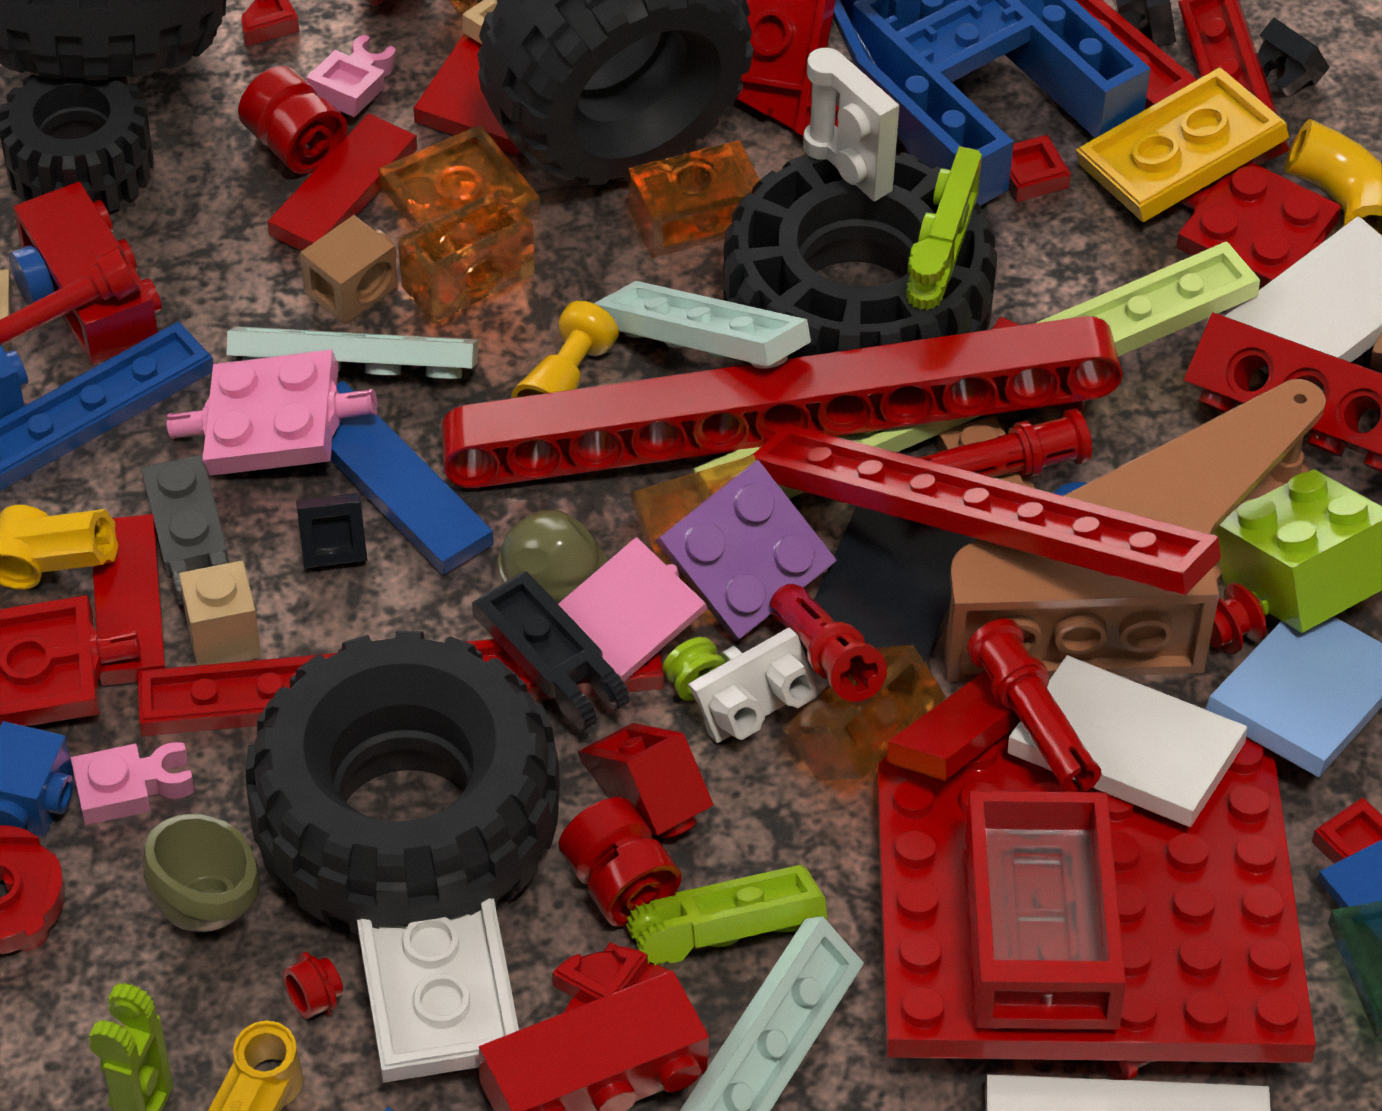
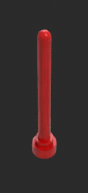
[0,246,141,346]

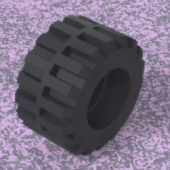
[0,74,154,212]

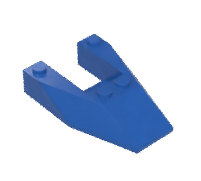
[833,0,1151,206]

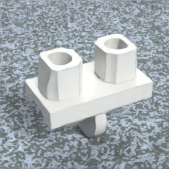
[688,628,818,743]

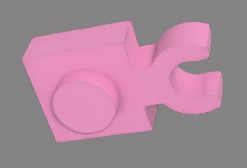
[306,35,396,117]
[71,742,195,825]

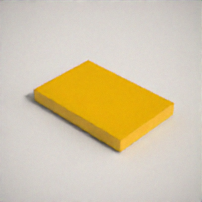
[1076,67,1289,222]

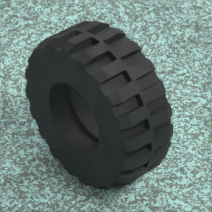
[723,152,997,359]

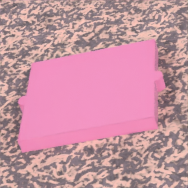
[558,537,708,682]

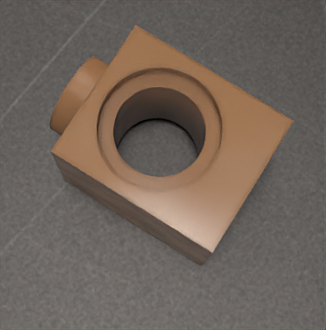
[300,215,398,324]

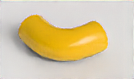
[1284,119,1382,235]

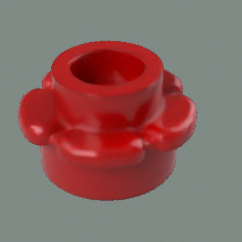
[283,952,343,1019]

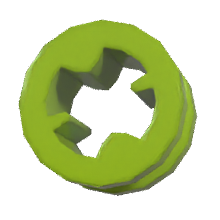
[663,637,727,701]

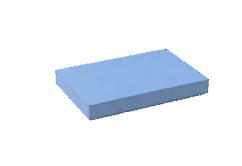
[1205,616,1382,777]

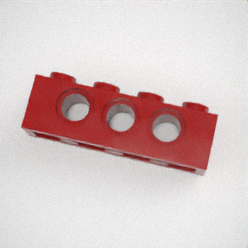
[1183,312,1382,473]

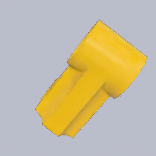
[0,505,119,590]
[208,1020,304,1111]

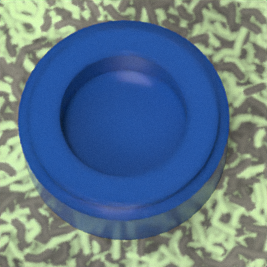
[9,245,54,305]

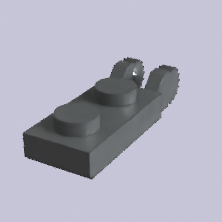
[141,454,229,608]

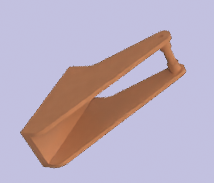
[943,379,1326,682]

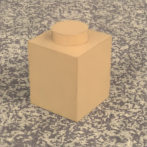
[179,560,262,665]

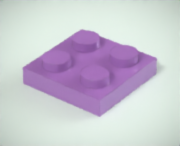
[655,460,837,641]

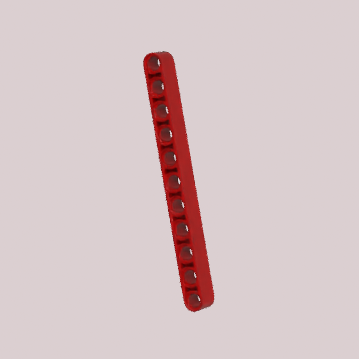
[441,316,1123,488]

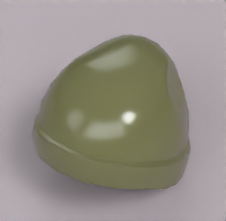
[497,510,607,604]
[143,814,260,933]

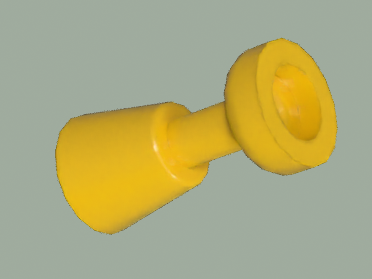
[511,300,619,398]

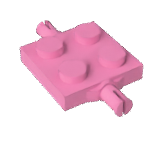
[167,350,378,476]

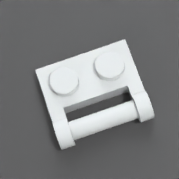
[803,48,899,201]

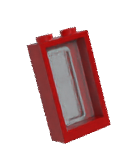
[965,791,1126,1030]

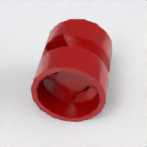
[238,65,348,174]
[558,797,682,927]

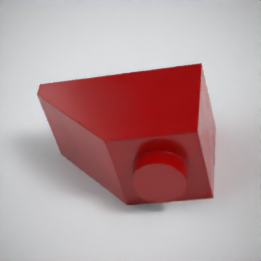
[577,723,714,838]

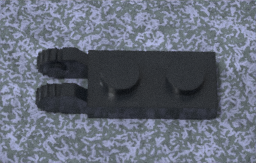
[472,571,631,731]

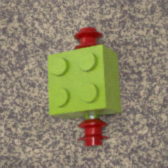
[1210,469,1382,655]

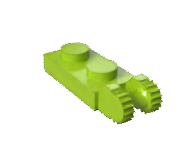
[906,146,982,311]
[626,864,827,966]
[88,982,174,1111]

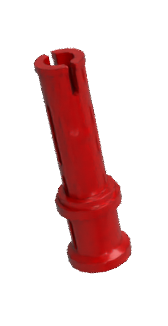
[916,408,1092,477]
[770,584,887,702]
[966,618,1102,792]

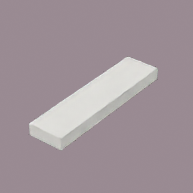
[985,1074,1271,1111]

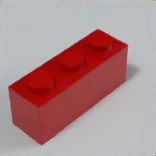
[13,181,162,365]
[479,970,710,1111]

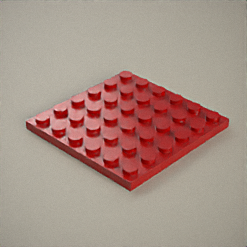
[875,731,1316,1063]

